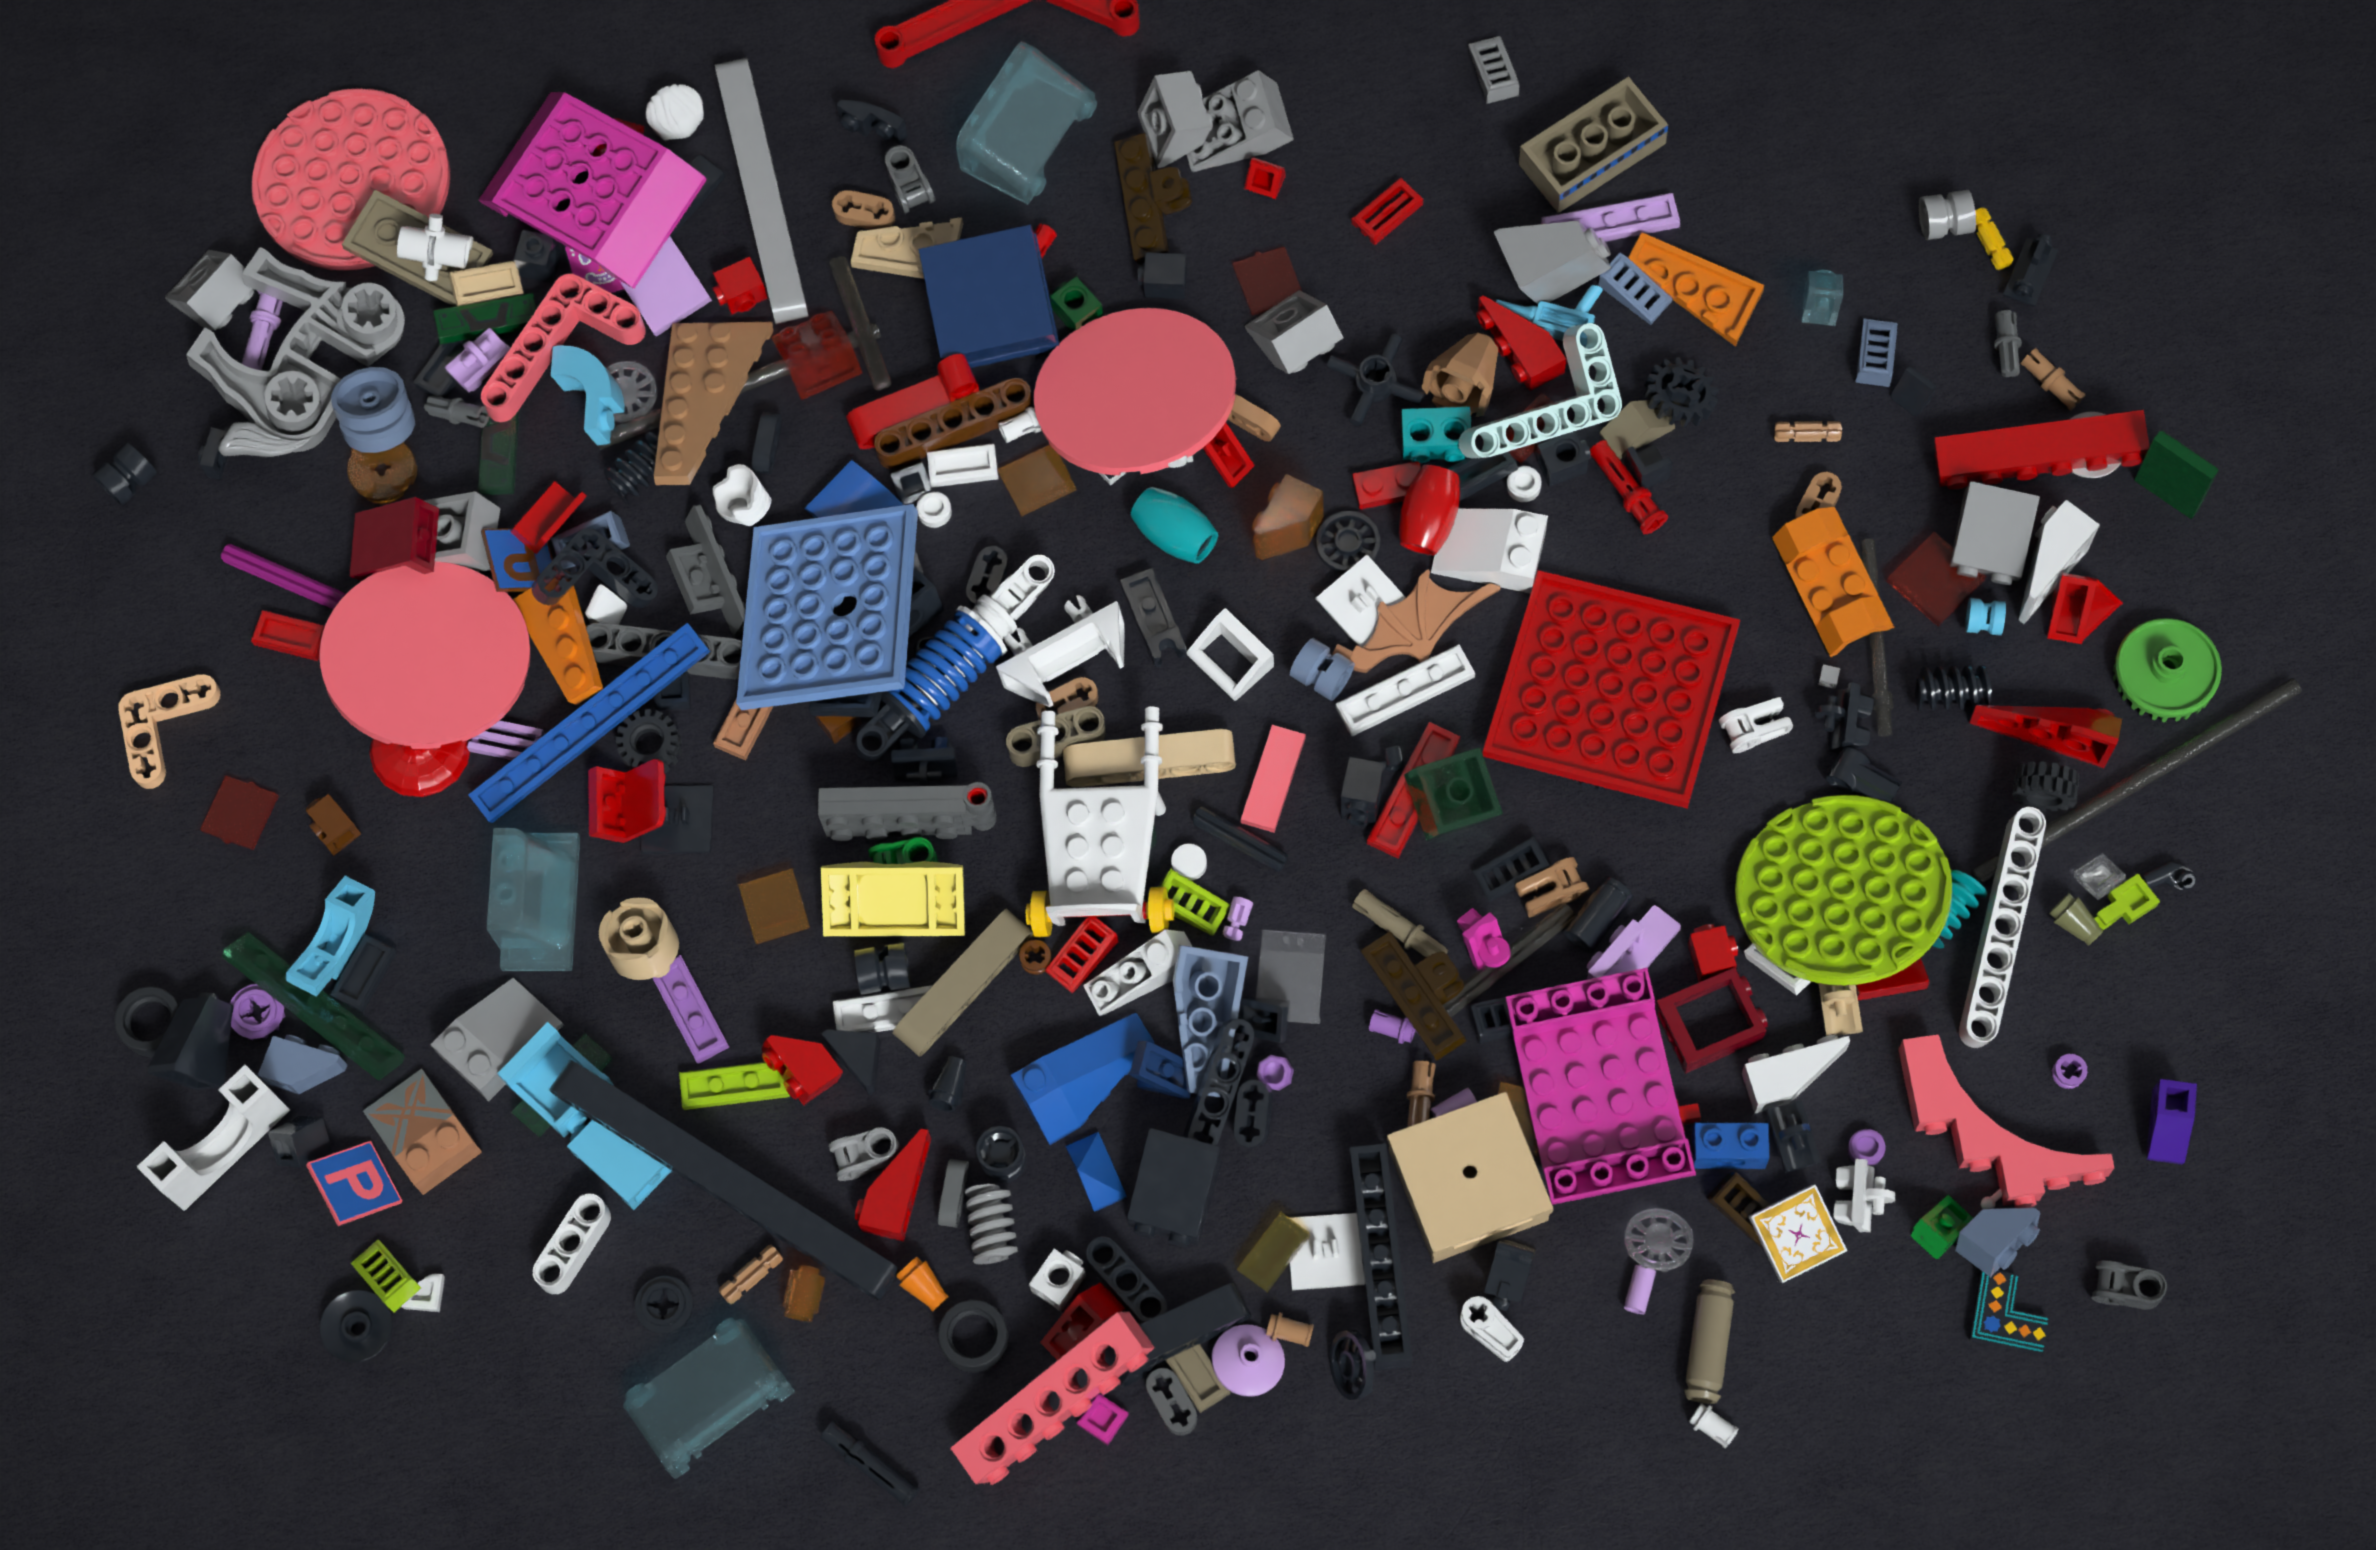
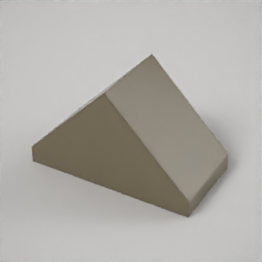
[1599,400,1675,459]

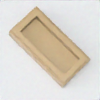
[449,261,523,307]

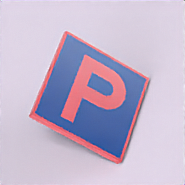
[306,1141,402,1226]

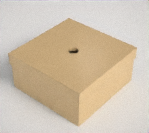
[1387,1092,1553,1263]

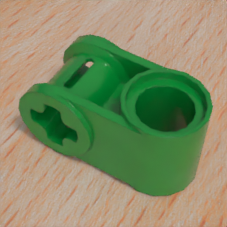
[868,837,938,864]

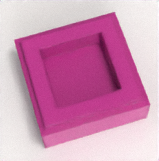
[1077,1393,1128,1445]

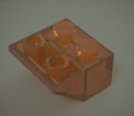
[1252,474,1324,560]

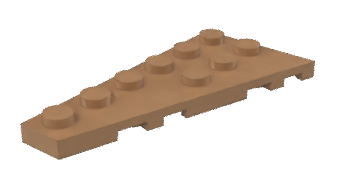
[654,322,774,485]

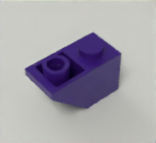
[2147,1079,2197,1165]

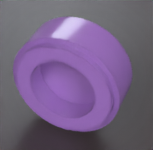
[1848,1129,1886,1166]

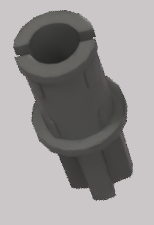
[1994,310,2022,377]
[424,396,489,428]

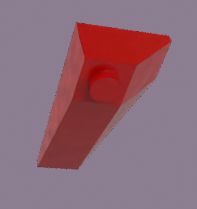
[1969,705,2122,768]

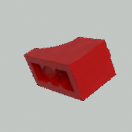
[1040,1282,1126,1361]

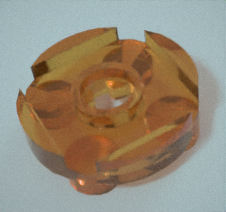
[347,442,417,503]

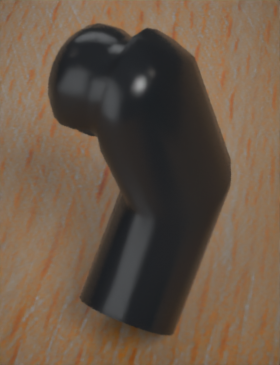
[2140,861,2196,890]

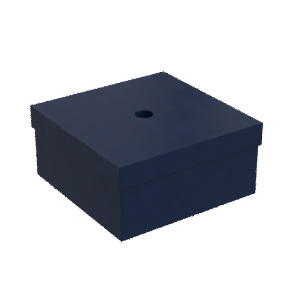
[918,225,1059,368]

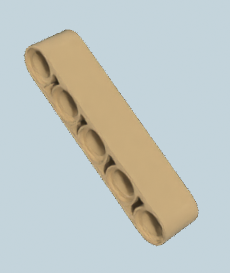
[1063,729,1236,787]

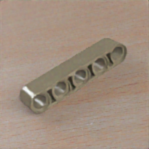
[892,909,1033,1057]

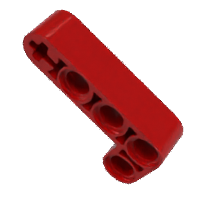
[846,354,979,450]

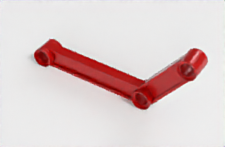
[875,0,1140,68]

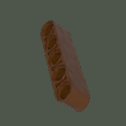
[874,378,1033,469]

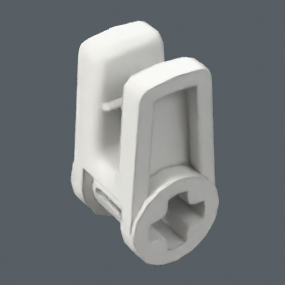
[1719,697,1793,753]
[1460,1296,1524,1362]

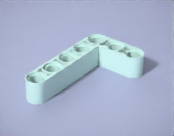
[1459,323,1622,459]

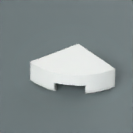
[401,1274,445,1312]

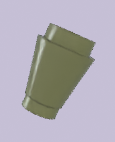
[2049,893,2103,946]

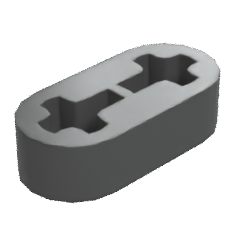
[938,1158,969,1228]
[1146,1368,1197,1436]

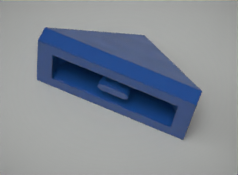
[1066,1132,1127,1212]

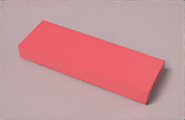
[1241,725,1306,833]

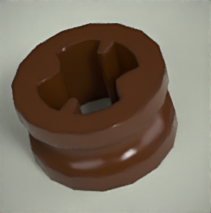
[1019,940,1052,975]

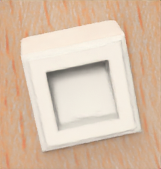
[585,585,627,625]

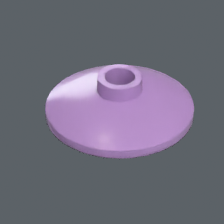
[1212,1325,1285,1396]

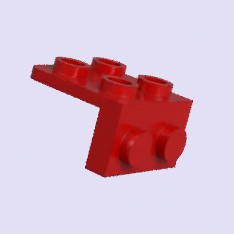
[588,759,666,843]

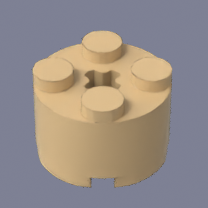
[599,898,679,980]

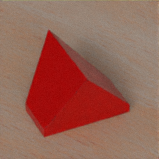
[2047,573,2123,644]

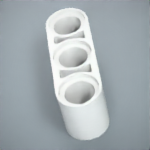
[533,1194,611,1294]

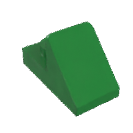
[1911,1195,1973,1259]

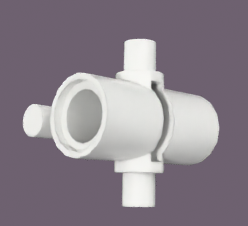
[397,214,473,281]

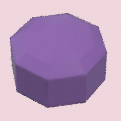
[1256,1055,1294,1091]

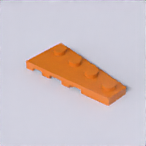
[1628,233,1765,346]
[512,570,603,705]

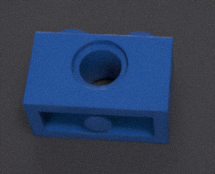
[1692,1123,1769,1169]

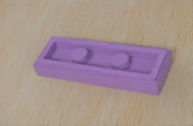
[653,955,729,1064]

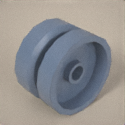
[331,367,416,453]

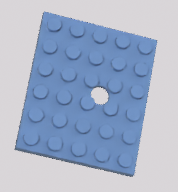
[736,504,918,710]

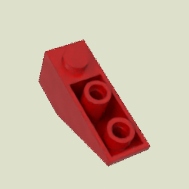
[1476,295,1566,391]

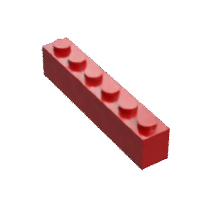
[1934,410,2149,489]

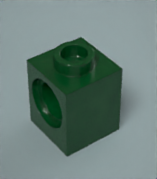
[1050,277,1103,333]

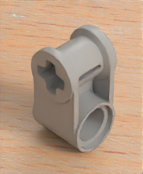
[829,1127,901,1181]

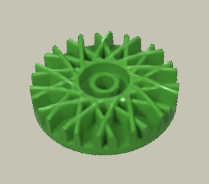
[2113,618,2222,722]

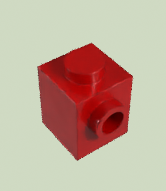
[712,257,768,315]
[1688,924,1738,982]

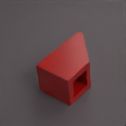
[761,1035,843,1105]

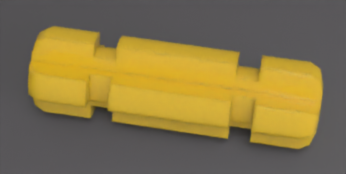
[1975,207,2013,270]

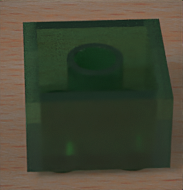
[1404,747,1503,841]

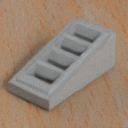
[1468,36,1519,104]

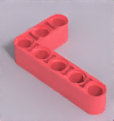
[481,274,645,422]

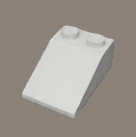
[2019,500,2100,624]
[1431,509,1548,594]

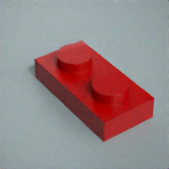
[1353,461,1421,510]

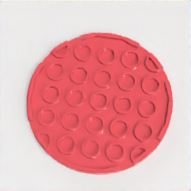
[252,89,450,271]
[1034,308,1237,475]
[319,561,531,749]

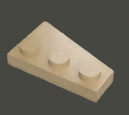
[851,217,963,279]

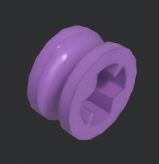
[2052,1054,2088,1089]

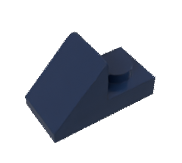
[1129,1041,1191,1099]

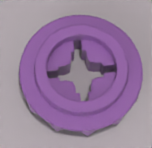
[230,984,285,1040]

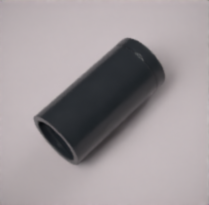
[1564,876,1634,953]

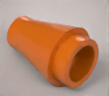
[896,1257,949,1311]

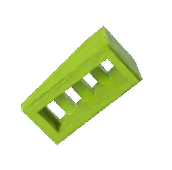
[1158,869,1231,936]
[351,1239,421,1312]

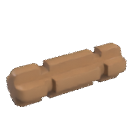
[1774,421,1842,442]
[719,1245,783,1304]

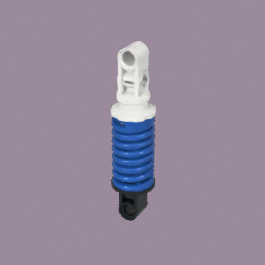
[854,555,1055,762]

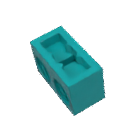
[1402,407,1471,463]

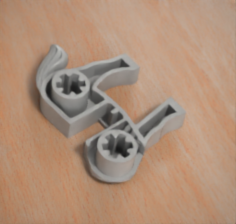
[186,247,405,457]

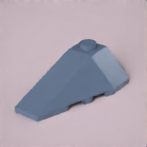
[1173,945,1248,1097]

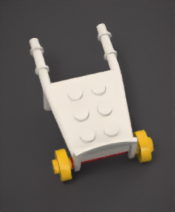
[1026,707,1174,937]

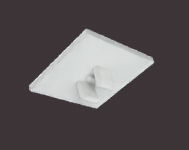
[1316,555,1406,647]
[1287,1213,1365,1290]

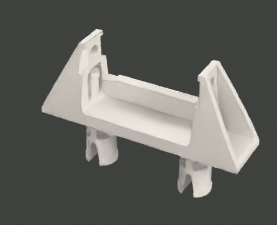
[996,595,1125,707]

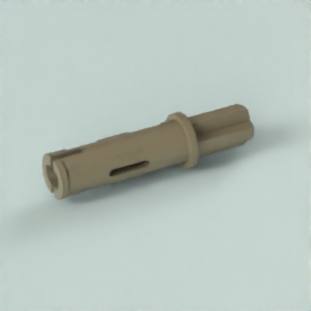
[1352,889,1448,958]

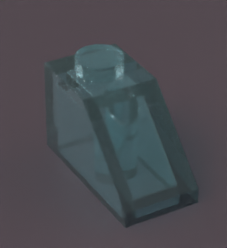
[1801,270,1843,326]

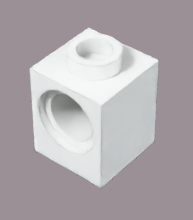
[1029,1249,1086,1312]

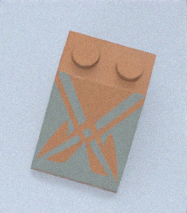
[363,1069,482,1195]

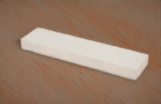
[1336,644,1475,737]

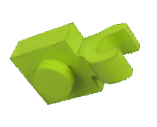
[2094,874,2160,930]

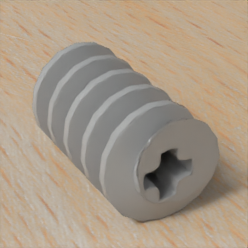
[965,1184,1018,1264]

